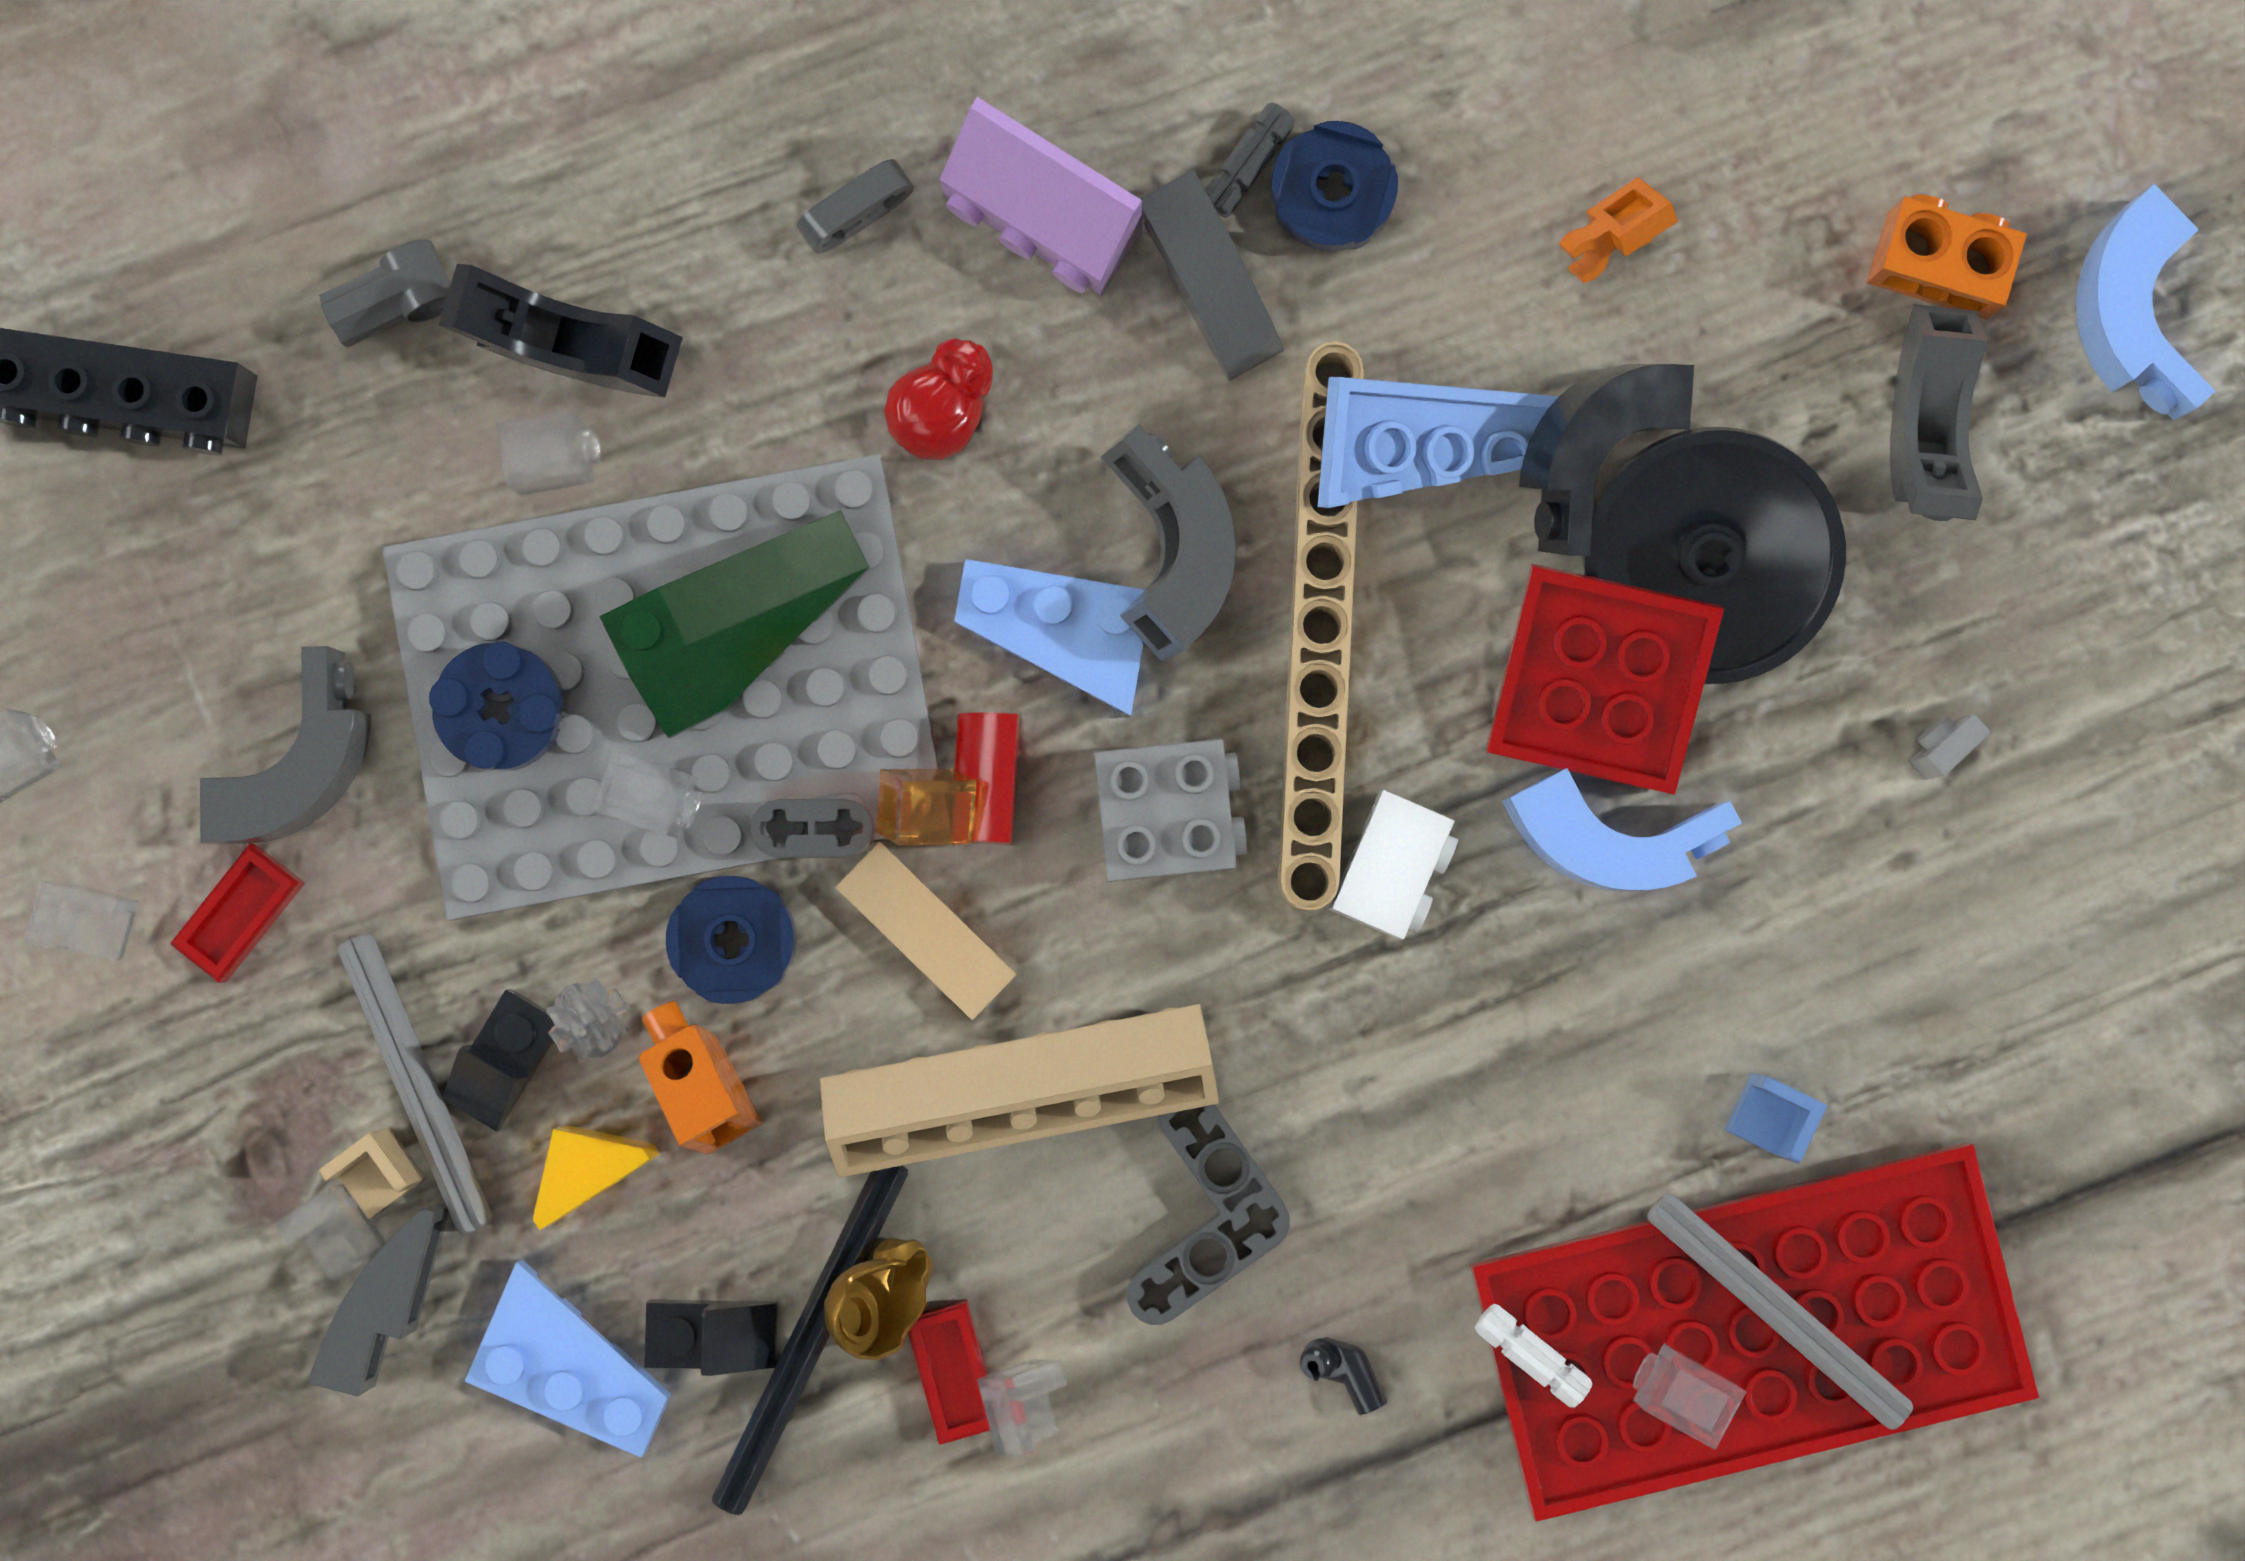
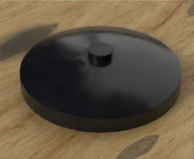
[1583,427,1846,684]

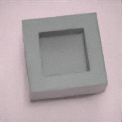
[1909,713,1991,780]

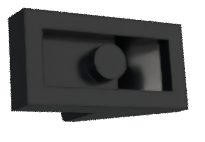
[442,989,565,1132]
[644,1299,778,1376]

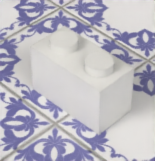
[1328,790,1458,940]

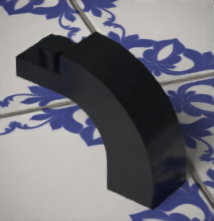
[439,264,683,398]
[1519,364,1694,556]

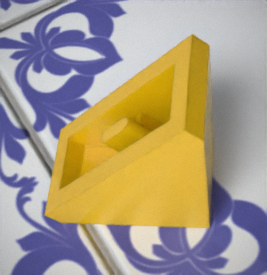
[533,1125,661,1230]

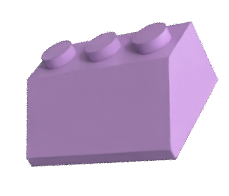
[939,97,1142,296]

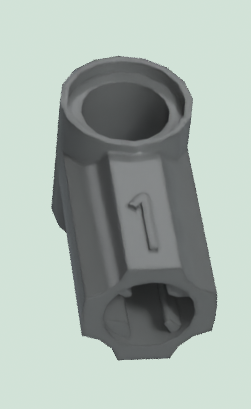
[319,240,451,348]

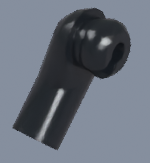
[1299,1337,1387,1415]

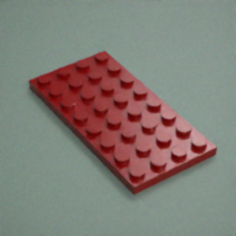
[1470,1143,2039,1522]

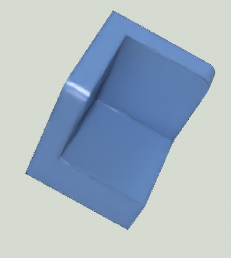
[1724,1073,1828,1164]

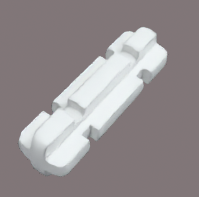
[1475,1304,1593,1408]

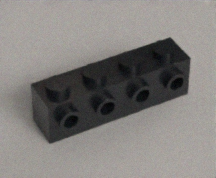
[0,328,258,456]

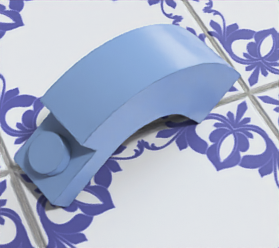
[2076,184,2215,421]
[1502,768,1742,892]

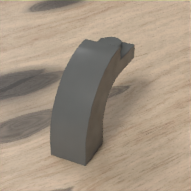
[1890,304,1988,521]
[1101,424,1236,663]
[200,646,371,845]

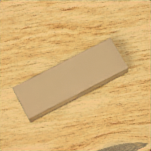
[835,841,1017,1021]

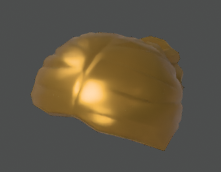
[824,1237,933,1360]

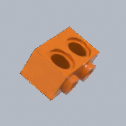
[1866,194,2027,320]

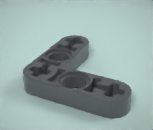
[1127,1104,1290,1325]

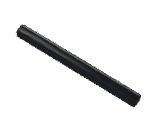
[712,1165,908,1516]

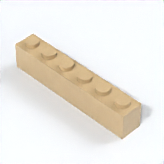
[820,1004,1219,1178]

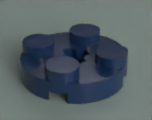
[1271,121,1398,252]
[429,642,564,771]
[666,876,797,1004]

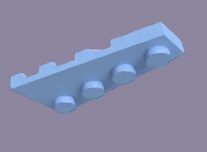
[1318,377,1559,508]

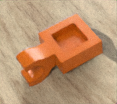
[1559,177,1678,283]

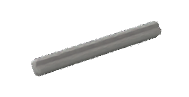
[338,934,492,1234]
[1647,1193,1913,1430]

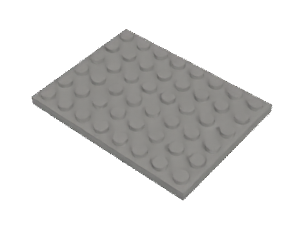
[382,454,950,921]

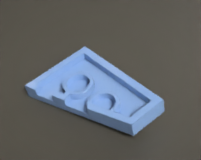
[954,559,1145,717]
[465,1259,671,1458]

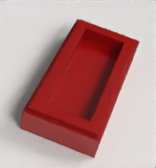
[170,843,305,983]
[908,1300,1002,1445]

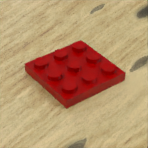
[1486,563,1724,795]

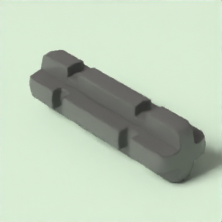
[1205,102,1295,218]

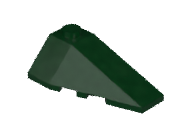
[599,510,870,739]

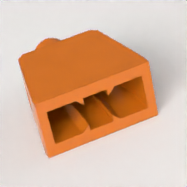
[638,1001,764,1155]

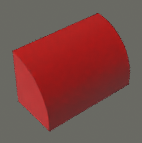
[950,712,1021,846]

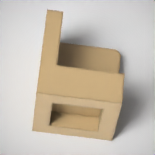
[318,1127,427,1219]

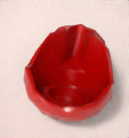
[884,338,993,460]

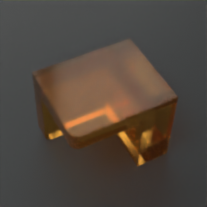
[876,769,976,845]

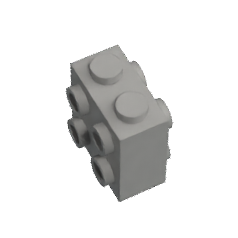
[1094,739,1247,882]

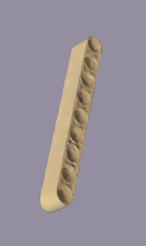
[1278,341,1364,911]

